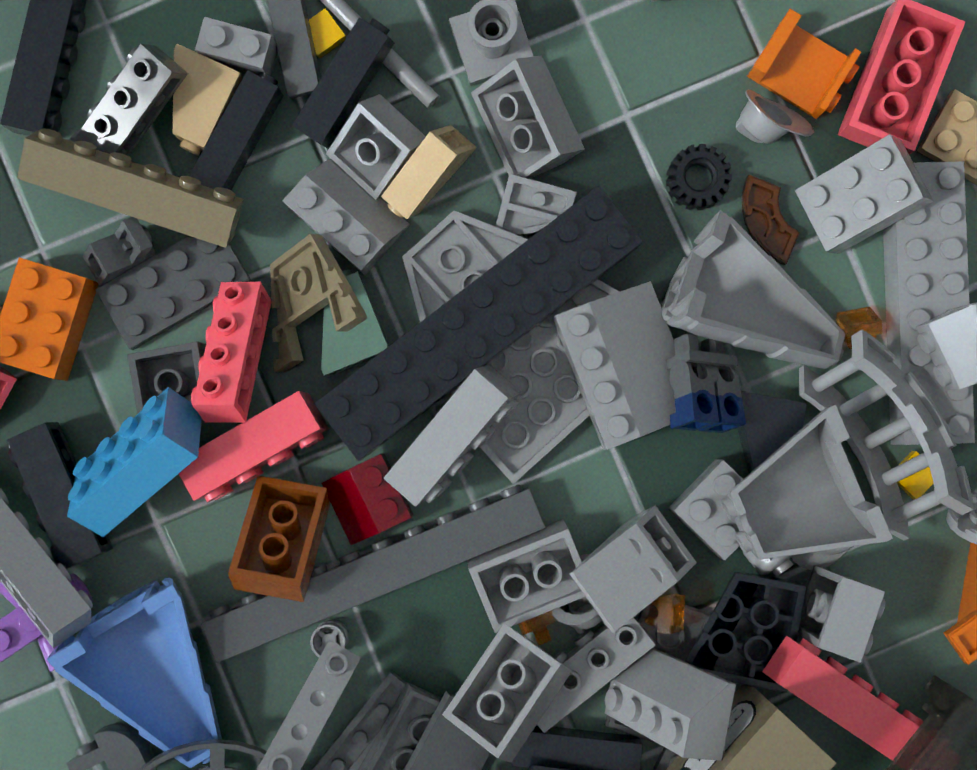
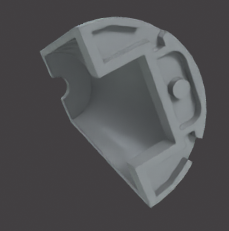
[721,405,893,560]

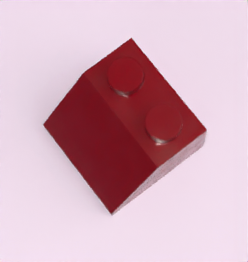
[321,453,414,545]

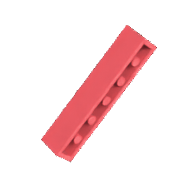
[762,636,958,770]

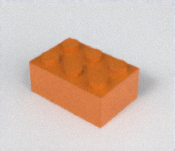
[0,257,99,381]

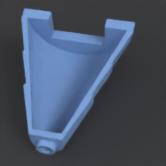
[47,578,222,768]

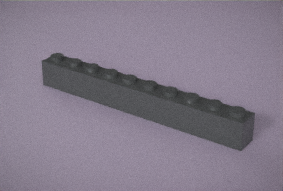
[201,484,545,663]

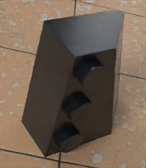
[685,572,807,693]

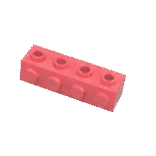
[191,281,271,423]

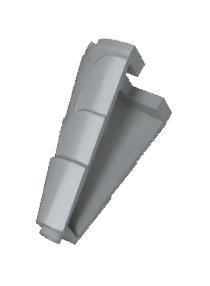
[662,210,845,369]

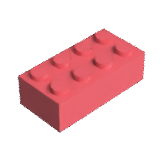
[837,0,965,155]
[179,391,329,503]

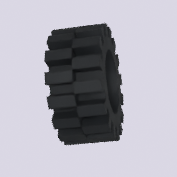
[666,144,732,211]

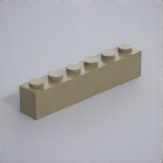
[17,129,244,248]

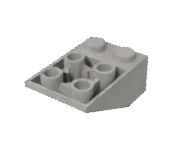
[569,505,697,632]

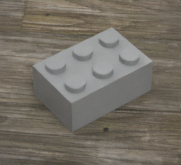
[795,134,934,254]
[798,565,885,663]
[442,623,572,763]

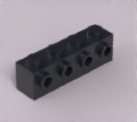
[7,422,113,569]

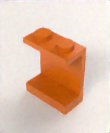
[747,9,861,119]

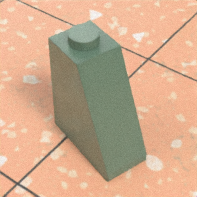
[321,270,389,377]

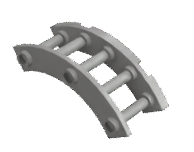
[799,329,974,541]

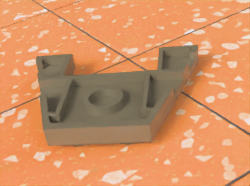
[270,234,367,372]

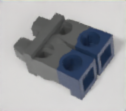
[666,334,746,433]

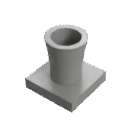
[449,0,534,87]

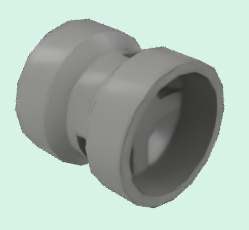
[310,619,349,657]

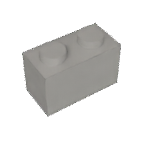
[195,17,278,76]

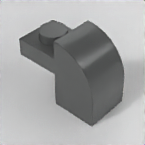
[83,217,156,286]
[66,723,155,770]

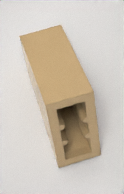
[173,44,243,156]
[381,125,477,219]

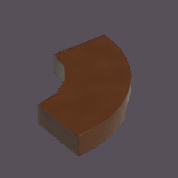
[742,175,800,265]

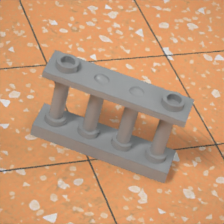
[257,640,361,770]

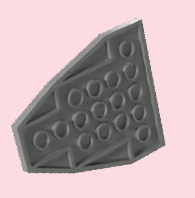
[402,211,620,484]

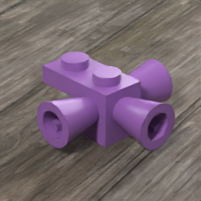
[0,573,93,672]

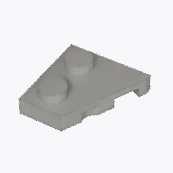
[495,173,577,235]

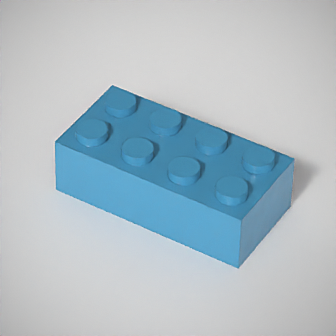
[67,387,202,537]

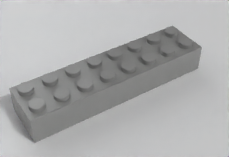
[883,161,975,445]

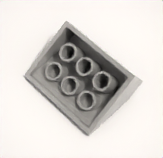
[553,281,676,450]

